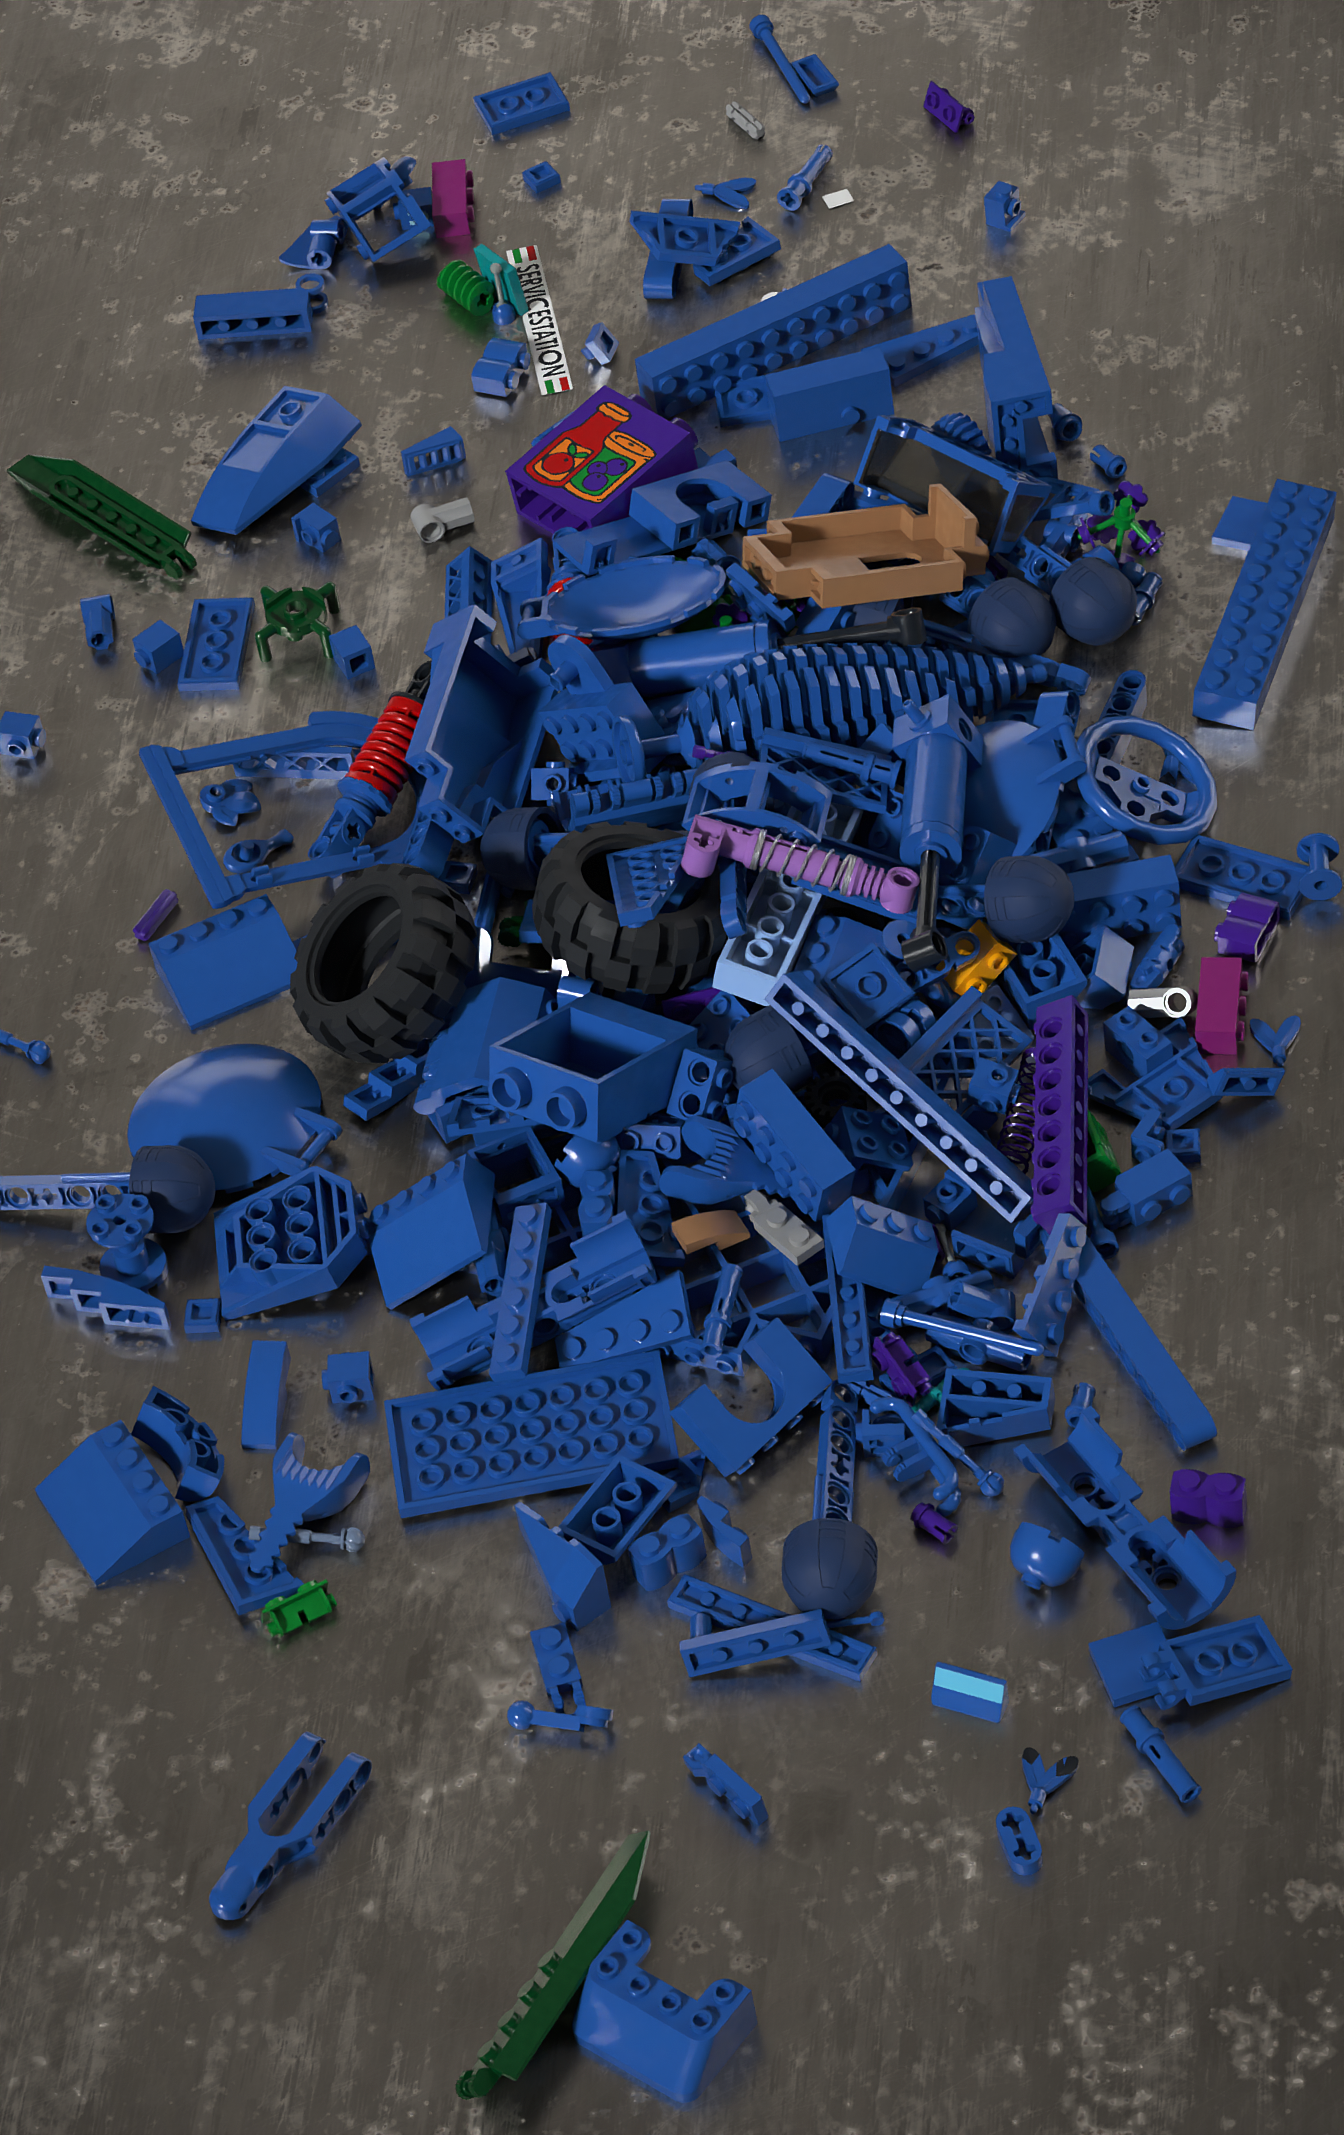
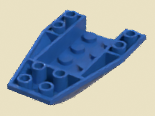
[191,385,362,535]

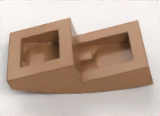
[671,1210,750,1254]

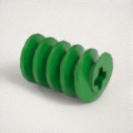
[436,259,495,316]

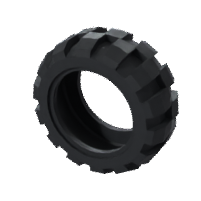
[532,821,728,994]
[290,863,477,1063]

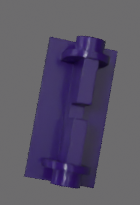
[923,81,975,133]
[660,987,721,1025]
[871,1332,933,1407]

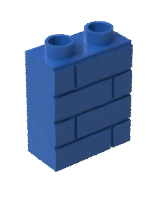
[488,992,697,1144]

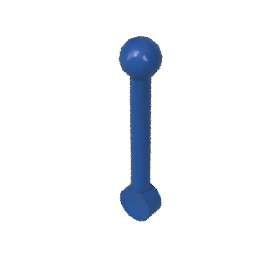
[826,1611,884,1628]

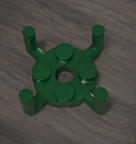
[255,581,341,662]

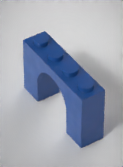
[629,460,772,550]
[669,1317,833,1477]

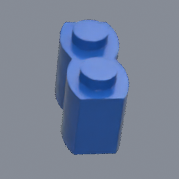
[471,337,531,397]
[578,1170,617,1237]
[628,1514,707,1591]

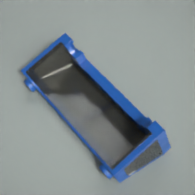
[853,415,1052,556]

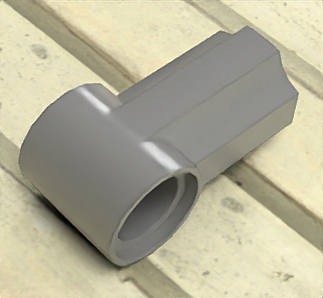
[411,497,475,543]
[1128,985,1198,1018]

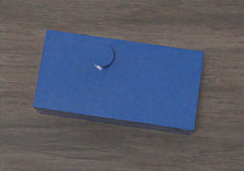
[765,347,894,442]

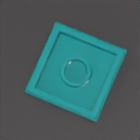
[474,244,528,316]

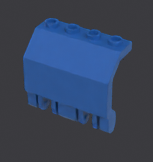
[551,766,697,833]
[413,977,559,1115]

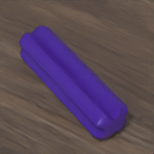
[133,889,179,942]

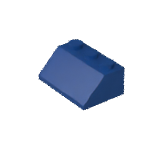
[997,933,1088,1030]
[826,1196,938,1295]
[558,1454,677,1566]

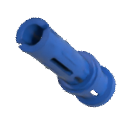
[777,144,833,211]
[801,739,902,789]

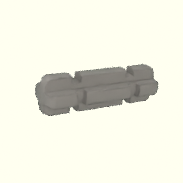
[726,101,766,140]

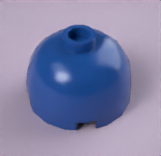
[554,1135,620,1188]
[1010,1522,1085,1590]

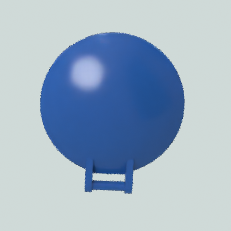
[517,555,727,641]
[963,715,1087,856]
[127,1044,343,1194]

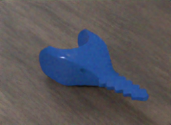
[659,1116,796,1204]
[248,1432,370,1573]

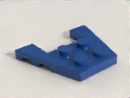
[726,562,796,638]
[1088,1018,1223,1130]

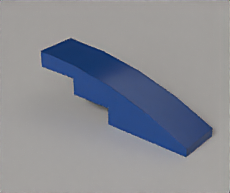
[343,1031,439,1121]
[41,1265,172,1330]

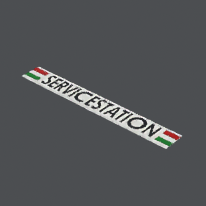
[506,245,573,395]

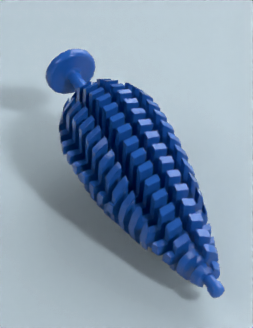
[612,643,1047,783]

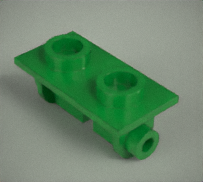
[261,1579,337,1638]

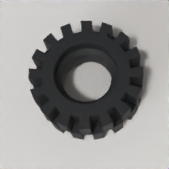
[804,1071,867,1129]

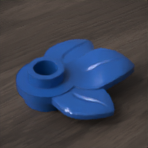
[199,779,261,826]

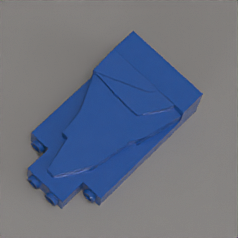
[974,276,1058,494]
[404,604,558,844]

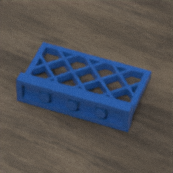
[757,727,892,814]
[899,986,1033,1117]

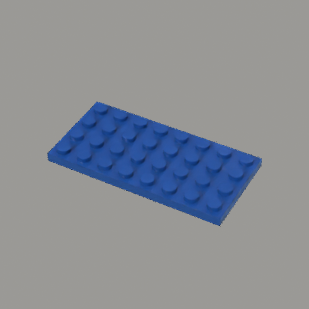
[384,1350,679,1518]

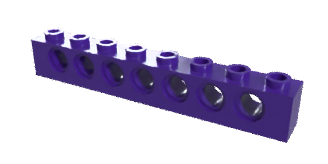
[1031,995,1088,1235]

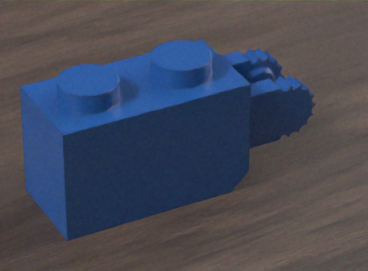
[1100,1148,1193,1231]

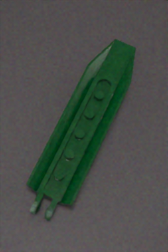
[6,454,197,580]
[455,1830,651,2100]

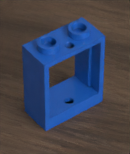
[467,1126,566,1227]

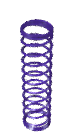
[997,1047,1036,1175]

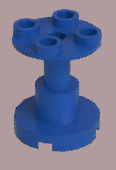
[86,1194,169,1294]

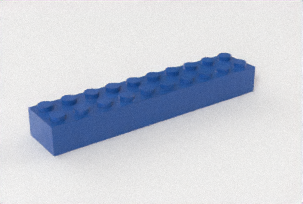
[635,244,912,419]
[1192,479,1337,731]

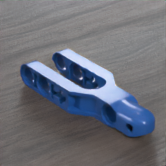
[209,1732,372,1920]

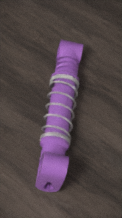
[681,814,920,914]

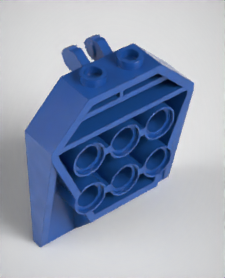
[213,1166,372,1321]

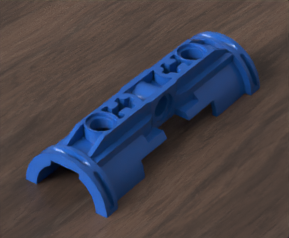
[409,1211,657,1391]
[1013,1405,1236,1630]

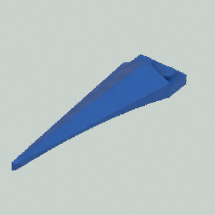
[491,537,551,659]

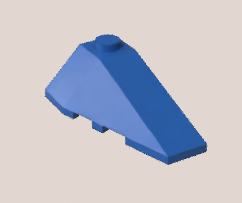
[514,1501,612,1632]

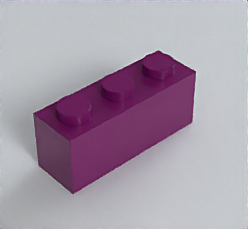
[432,159,475,238]
[1195,957,1249,1055]

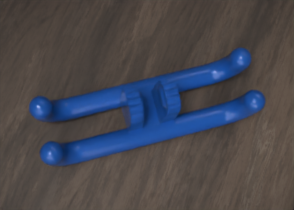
[870,1397,962,1517]

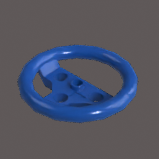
[1074,715,1218,845]

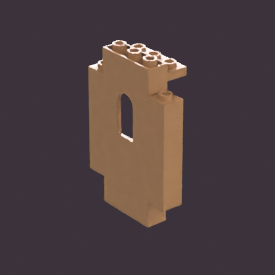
[742,483,989,609]

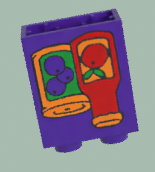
[505,385,699,534]

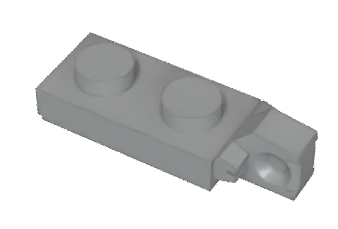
[744,1189,824,1265]

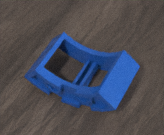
[324,157,431,263]
[681,761,833,847]

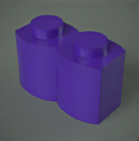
[1214,892,1280,963]
[1170,1469,1247,1528]

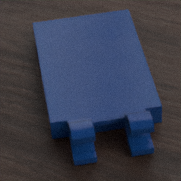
[1138,1615,1293,1710]

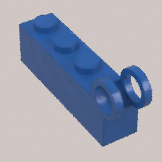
[193,273,328,340]

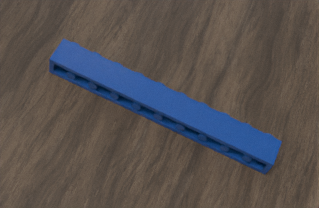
[764,971,1034,1223]

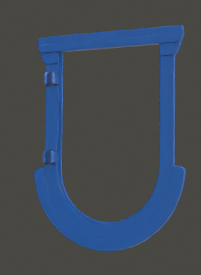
[139,711,427,909]

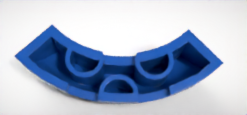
[131,1386,224,1502]

